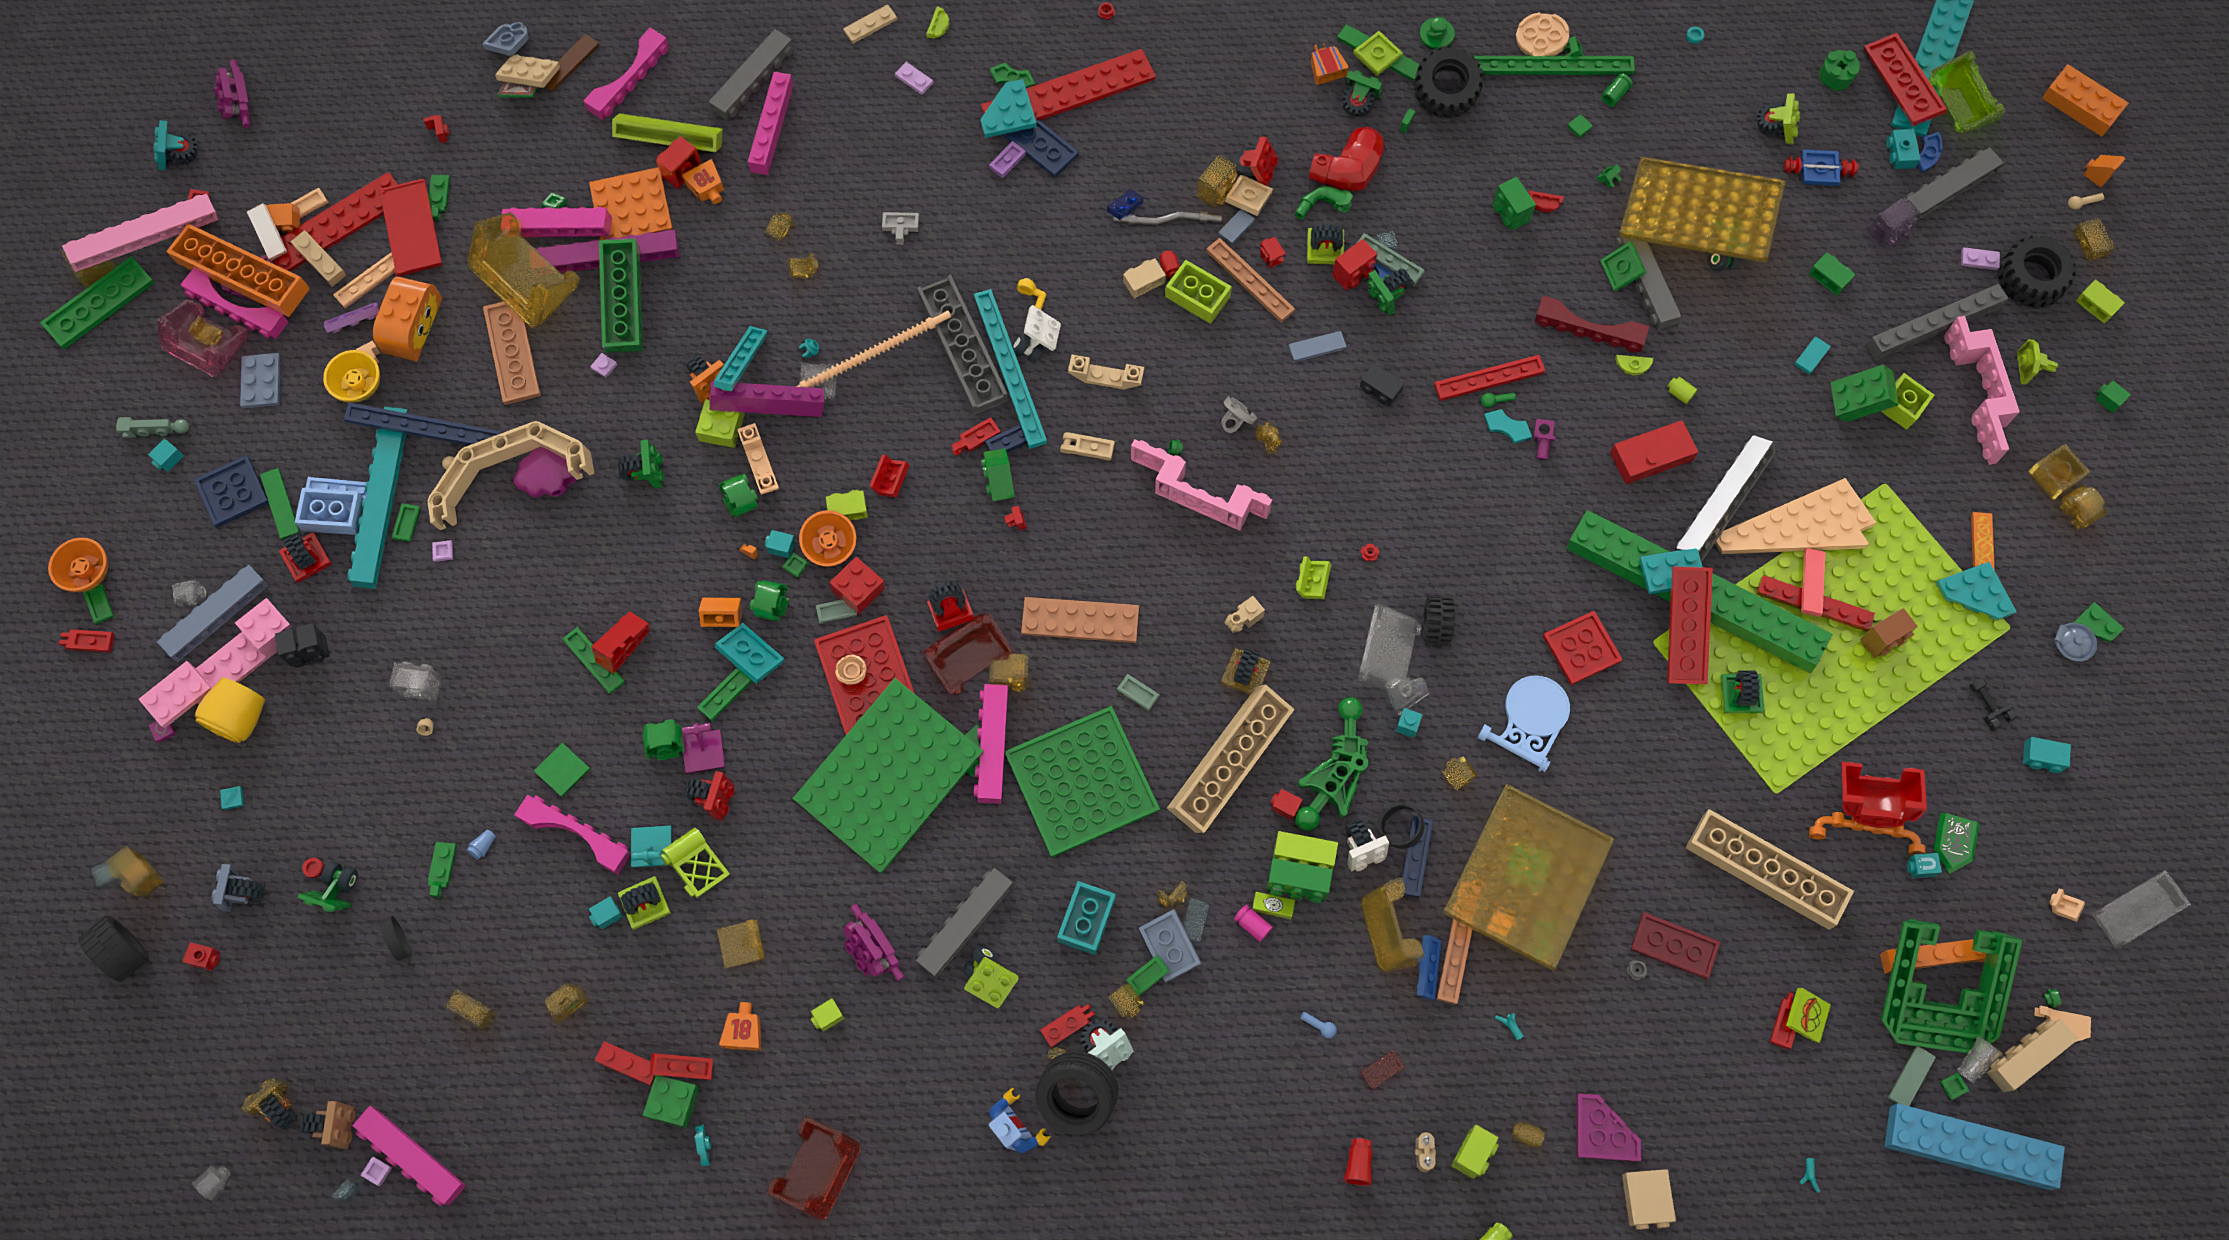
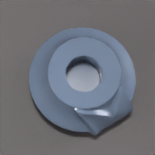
[2054,623,2097,661]

